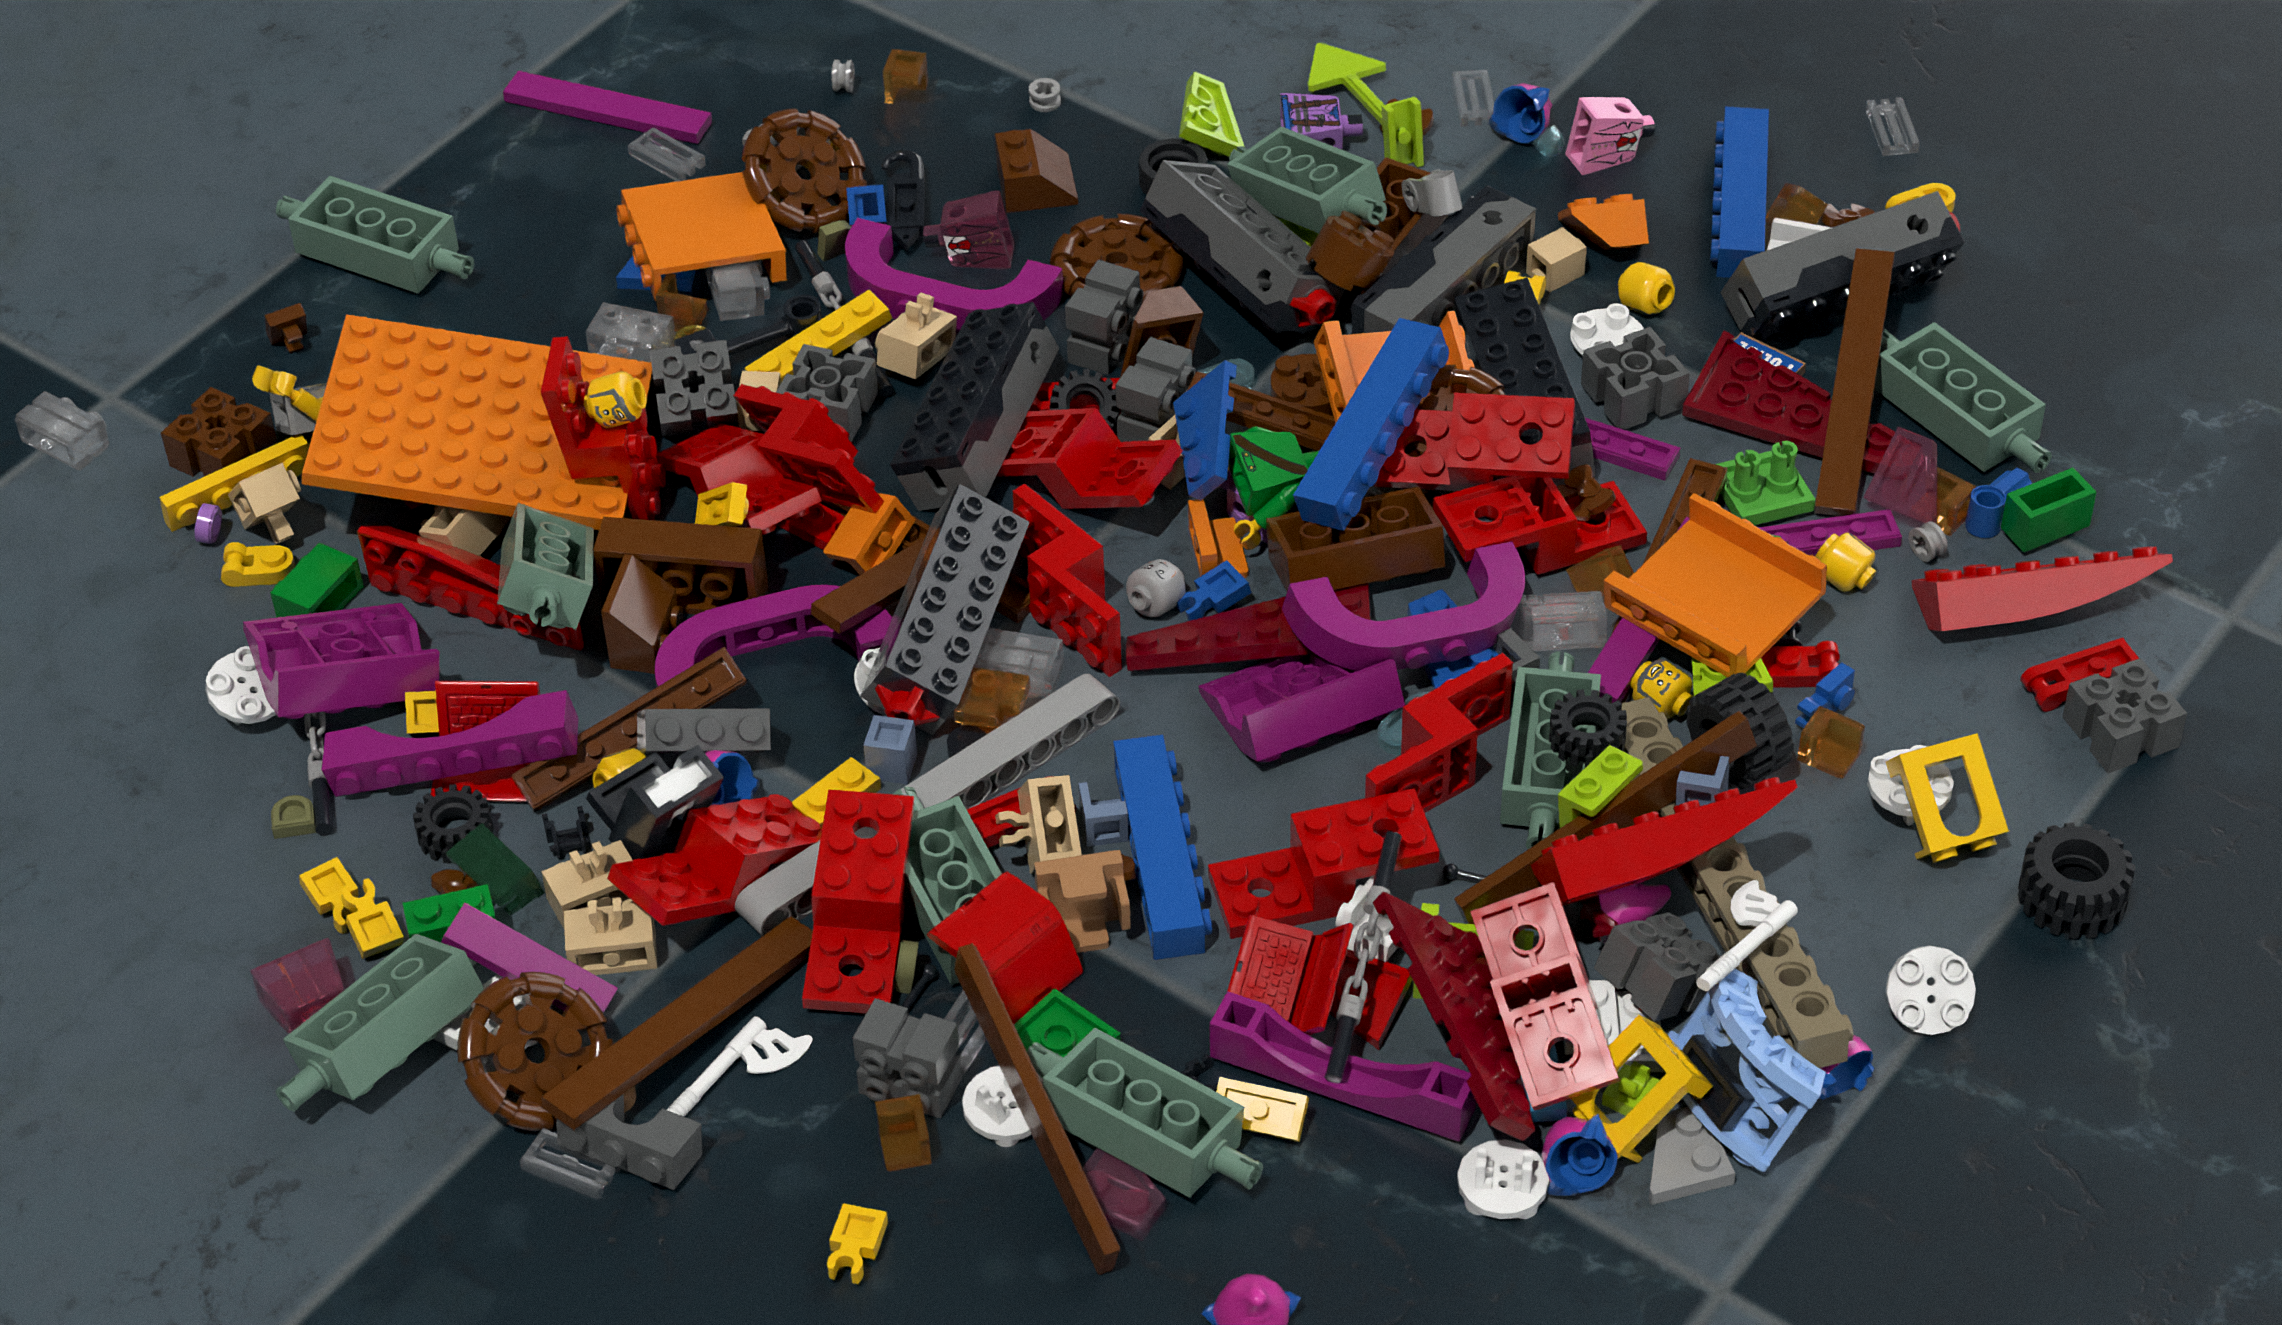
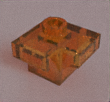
[954,667,1030,734]

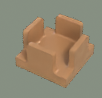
[1034,850,1131,953]

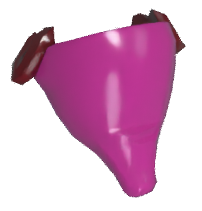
[1580,883,1671,944]

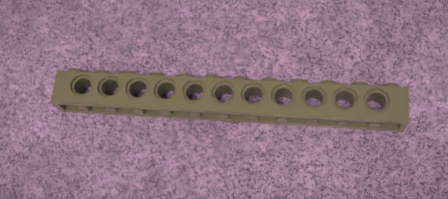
[1621,697,1853,1068]

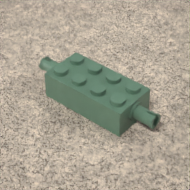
[1227,126,1387,233]
[276,176,474,294]
[1874,322,2052,473]
[497,503,594,629]
[1500,651,1601,849]
[894,787,1002,985]
[275,934,484,1112]
[1027,1028,1263,1198]

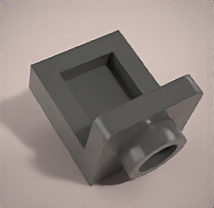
[1496,628,1540,699]

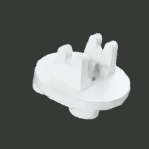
[205,646,276,726]
[1867,745,1954,826]
[1885,946,1976,1035]
[962,1066,1043,1147]
[1457,1140,1549,1219]

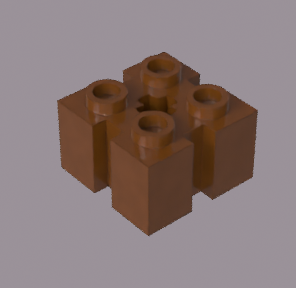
[161,387,278,477]

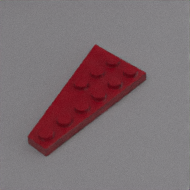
[1682,330,1918,482]
[1126,583,1371,671]
[1372,891,1535,1141]

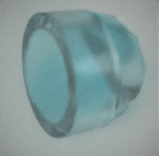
[1533,125,1565,157]

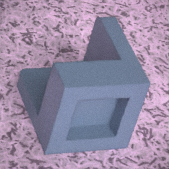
[863,715,917,784]
[1676,756,1730,806]
[1078,782,1129,847]

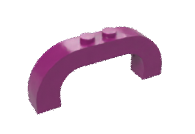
[845,218,1064,335]
[1282,542,1525,671]
[655,585,892,687]

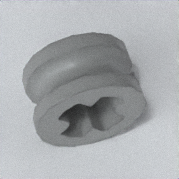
[832,60,854,92]
[1029,78,1061,112]
[1908,521,1948,562]

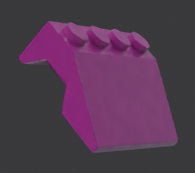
[243,603,440,719]
[1198,654,1405,762]

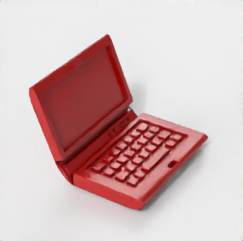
[431,681,540,802]
[927,872,1083,1024]
[1227,915,1354,1036]

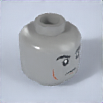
[1126,559,1186,618]

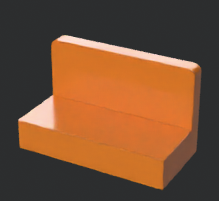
[823,493,916,575]
[1188,499,1248,578]

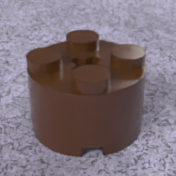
[1306,211,1394,294]
[1271,353,1334,417]

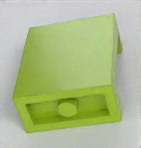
[1558,745,1643,828]

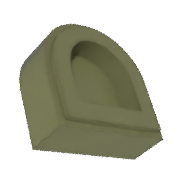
[817,220,851,262]
[271,795,317,839]
[894,940,919,994]

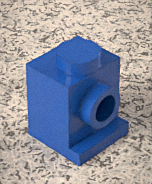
[846,184,887,225]

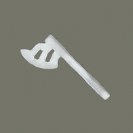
[1696,880,1798,991]
[667,1017,813,1117]

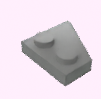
[1649,1107,1735,1205]

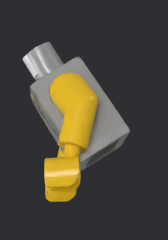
[252,365,327,435]

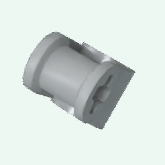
[1402,169,1462,216]

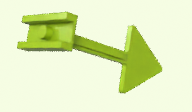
[1308,43,1424,167]

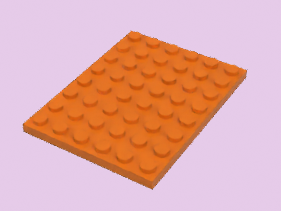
[302,314,653,530]

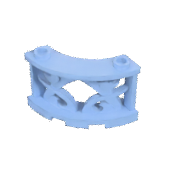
[1668,968,1826,1172]

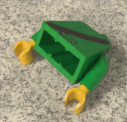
[1228,426,1319,550]

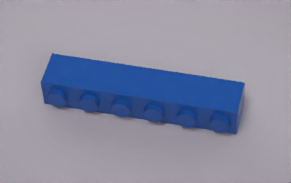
[1710,107,1769,278]
[1293,318,1449,531]
[1113,735,1212,960]

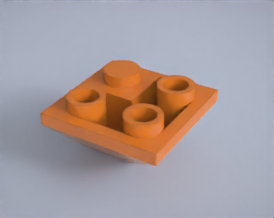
[1558,194,1649,250]

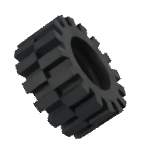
[1050,369,1120,430]
[1549,689,1627,768]
[413,784,494,864]

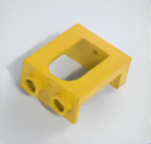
[1885,733,2009,863]
[1571,1015,1713,1163]

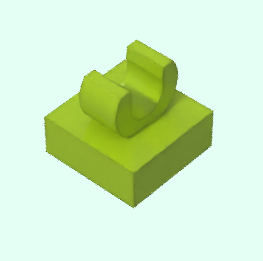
[1602,1061,1660,1116]

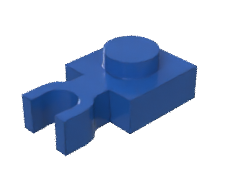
[1177,560,1252,621]
[1795,662,1855,731]

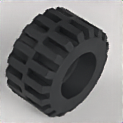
[1686,673,1794,789]
[2018,822,2135,939]

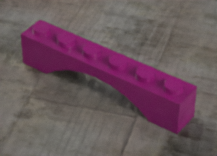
[321,690,579,797]
[1210,991,1476,1142]

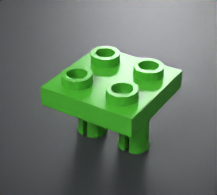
[1715,441,1816,525]

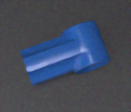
[1965,468,2032,538]

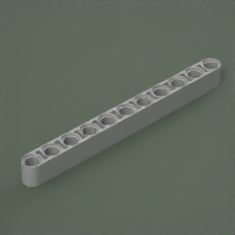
[735,674,1120,936]

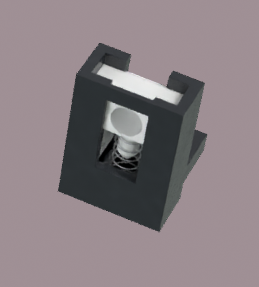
[586,745,724,860]

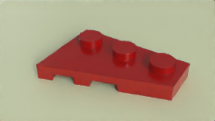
[1329,949,1413,1050]

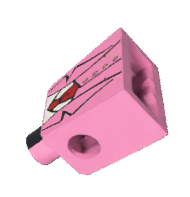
[1565,97,1655,175]

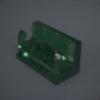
[446,823,545,915]

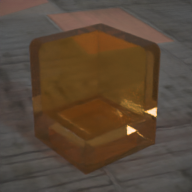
[883,49,928,104]
[1766,183,1828,225]
[655,273,708,334]
[1911,467,1976,536]
[1566,545,1634,605]
[1797,706,1865,779]
[875,1094,932,1171]

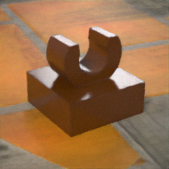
[265,303,307,354]

